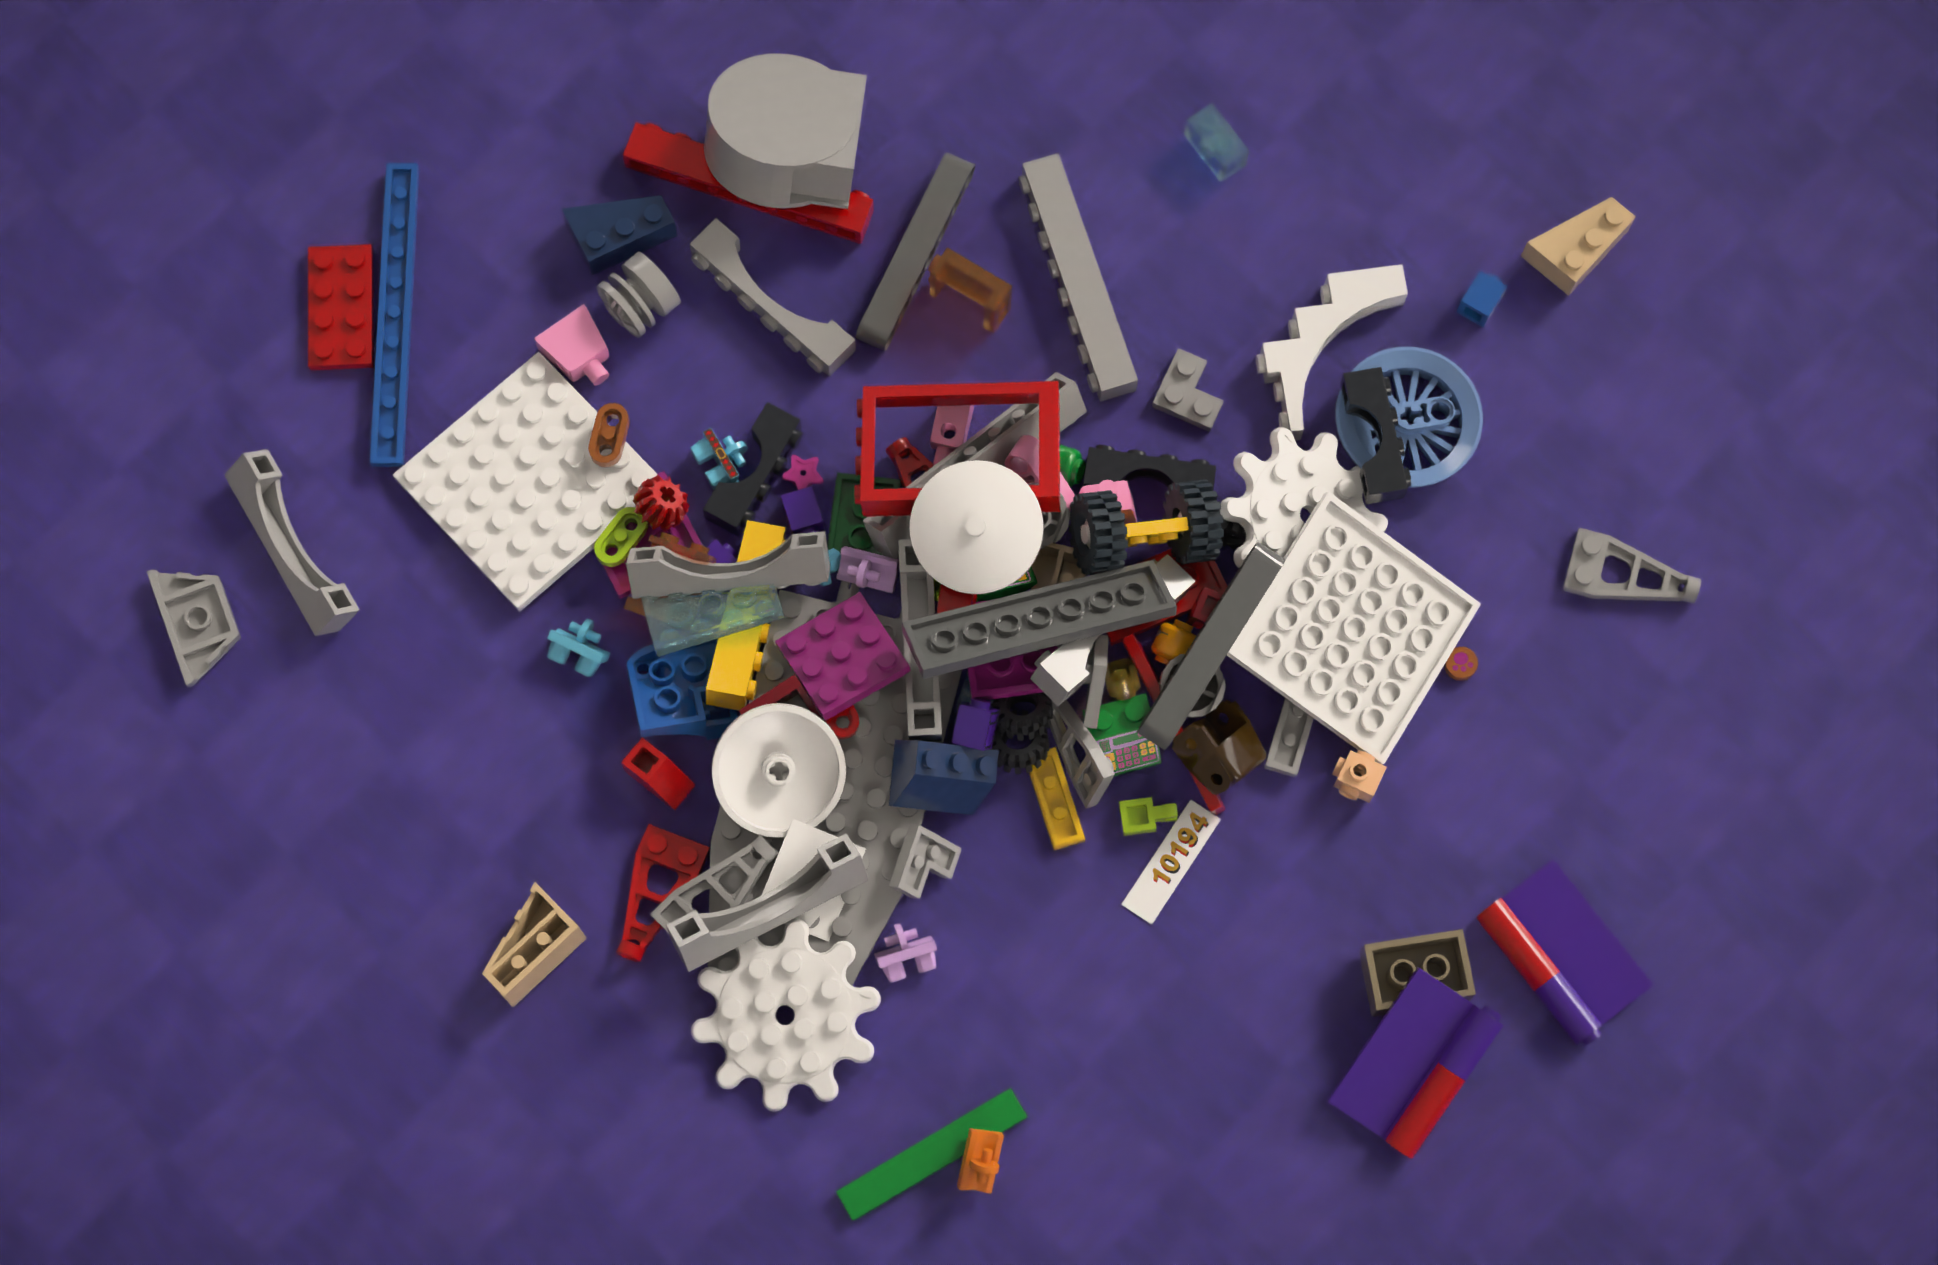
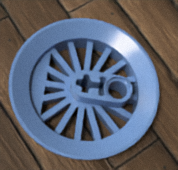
[1335,347,1483,487]

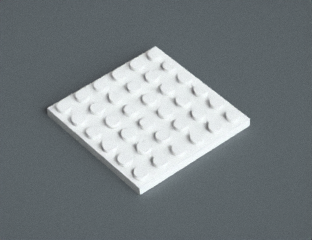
[393,352,657,612]
[1227,492,1481,765]

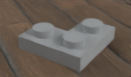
[1152,348,1224,432]
[889,824,962,899]

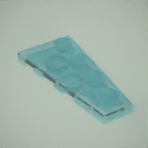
[641,584,785,657]

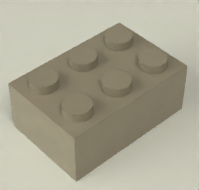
[1359,929,1476,1017]

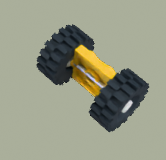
[1068,480,1224,576]

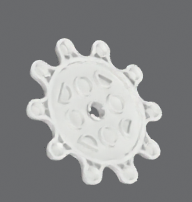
[1220,427,1388,568]
[691,919,881,1112]

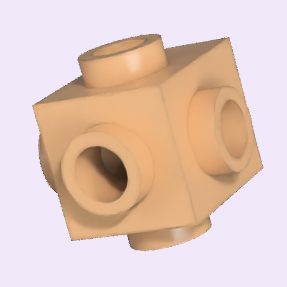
[1332,750,1387,803]

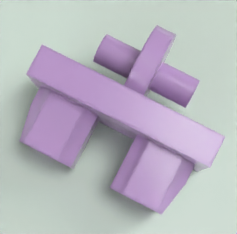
[836,546,899,593]
[874,923,937,983]

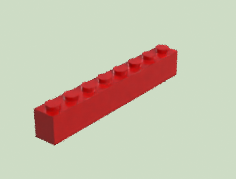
[623,122,874,244]

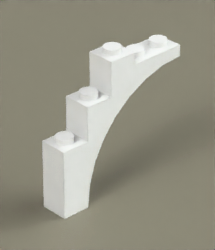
[1256,264,1408,441]

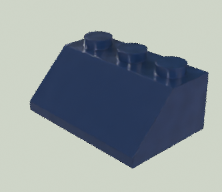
[889,739,999,815]

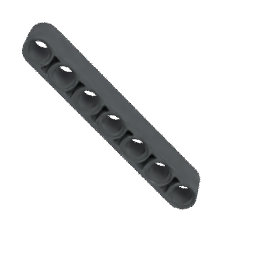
[856,152,976,351]
[1137,542,1285,750]

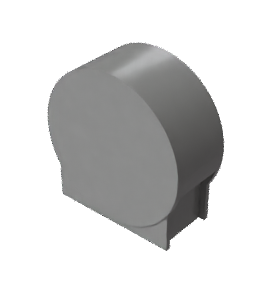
[704,54,867,209]

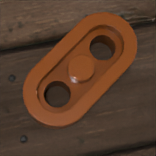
[588,403,630,467]

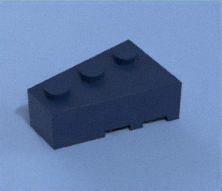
[561,195,677,275]

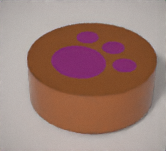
[1444,647,1478,681]

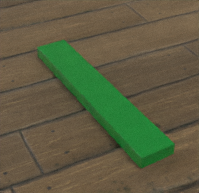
[836,1088,1028,1222]

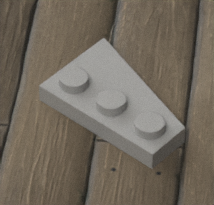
[1083,635,1108,729]

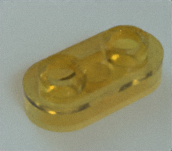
[1105,658,1141,700]

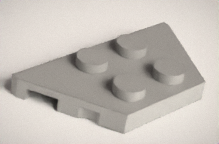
[147,570,241,688]

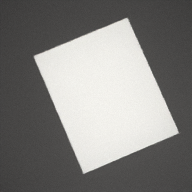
[761,819,866,942]

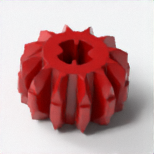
[633,474,690,532]

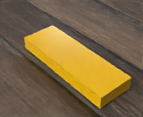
[1029,747,1085,851]

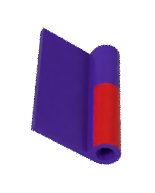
[1476,859,1654,1046]
[1327,967,1504,1159]

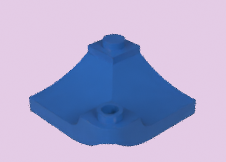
[627,632,738,740]

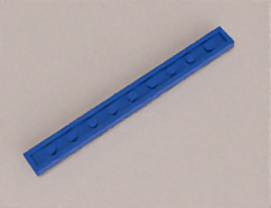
[370,163,420,467]

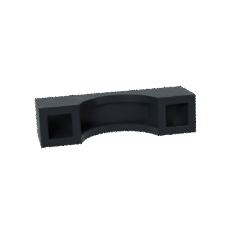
[1340,367,1411,504]
[703,402,804,536]
[1083,445,1217,491]

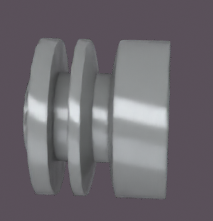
[596,251,681,338]

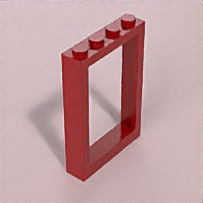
[854,381,1060,517]

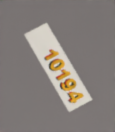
[1121,800,1221,924]

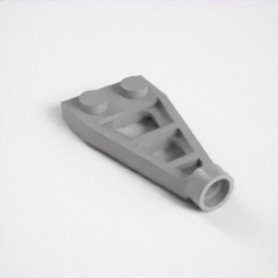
[1562,528,1701,604]
[1050,700,1115,809]
[650,835,779,933]

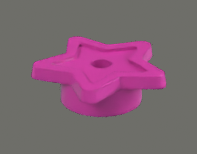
[782,455,824,490]

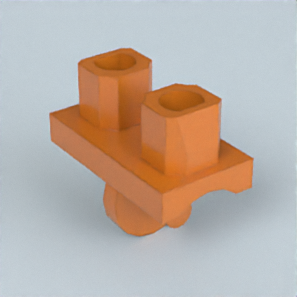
[957,1128,1004,1194]

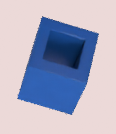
[1456,271,1507,328]

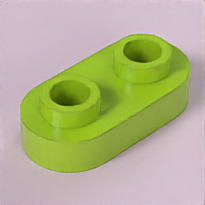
[594,507,648,567]

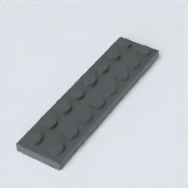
[902,560,1177,679]

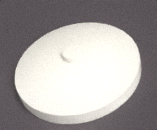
[910,460,1044,594]
[712,703,846,837]

